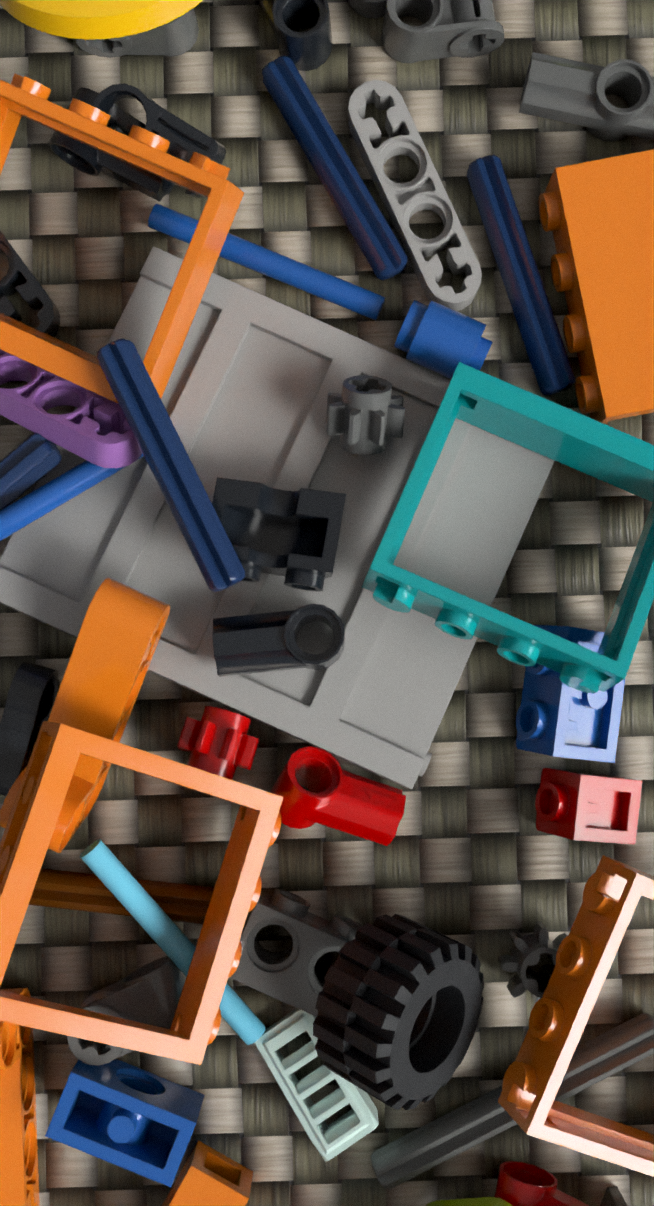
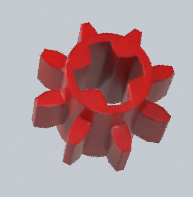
[177,706,259,780]

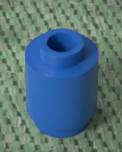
[394,300,493,379]

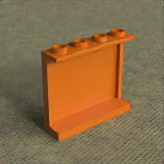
[539,149,654,424]

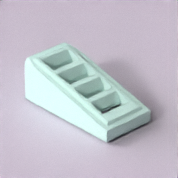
[254,1008,379,1161]

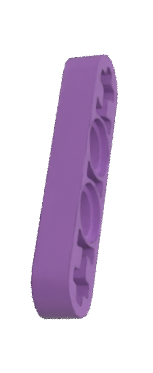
[0,349,142,468]

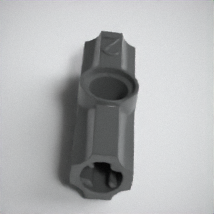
[519,52,654,142]

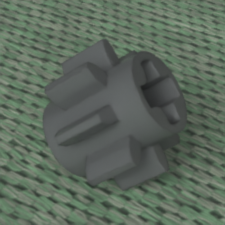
[326,375,405,455]
[498,921,567,1003]

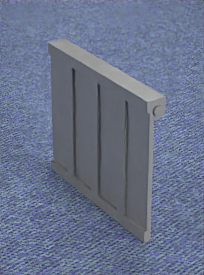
[0,246,555,789]

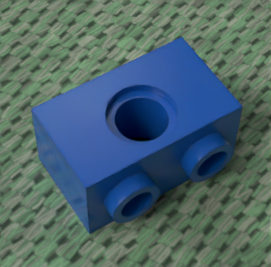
[45,1059,205,1187]

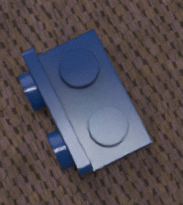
[516,625,625,763]

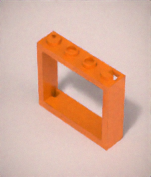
[0,73,244,403]
[0,721,283,1065]
[498,855,654,1177]

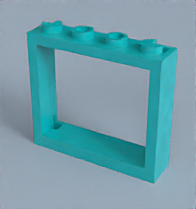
[362,362,654,693]

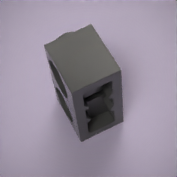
[230,888,363,1017]

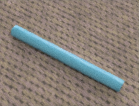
[80,839,266,1045]

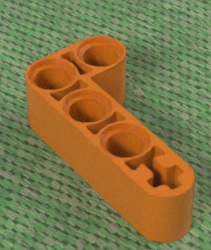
[0,577,171,853]
[0,988,40,1206]

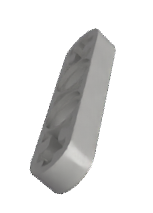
[348,80,482,311]

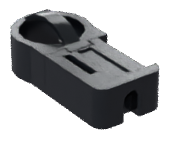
[93,83,226,198]
[0,661,60,796]

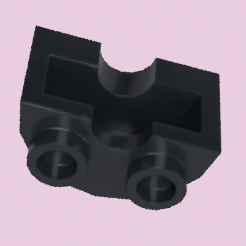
[212,477,346,592]

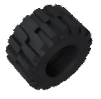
[313,914,484,1110]

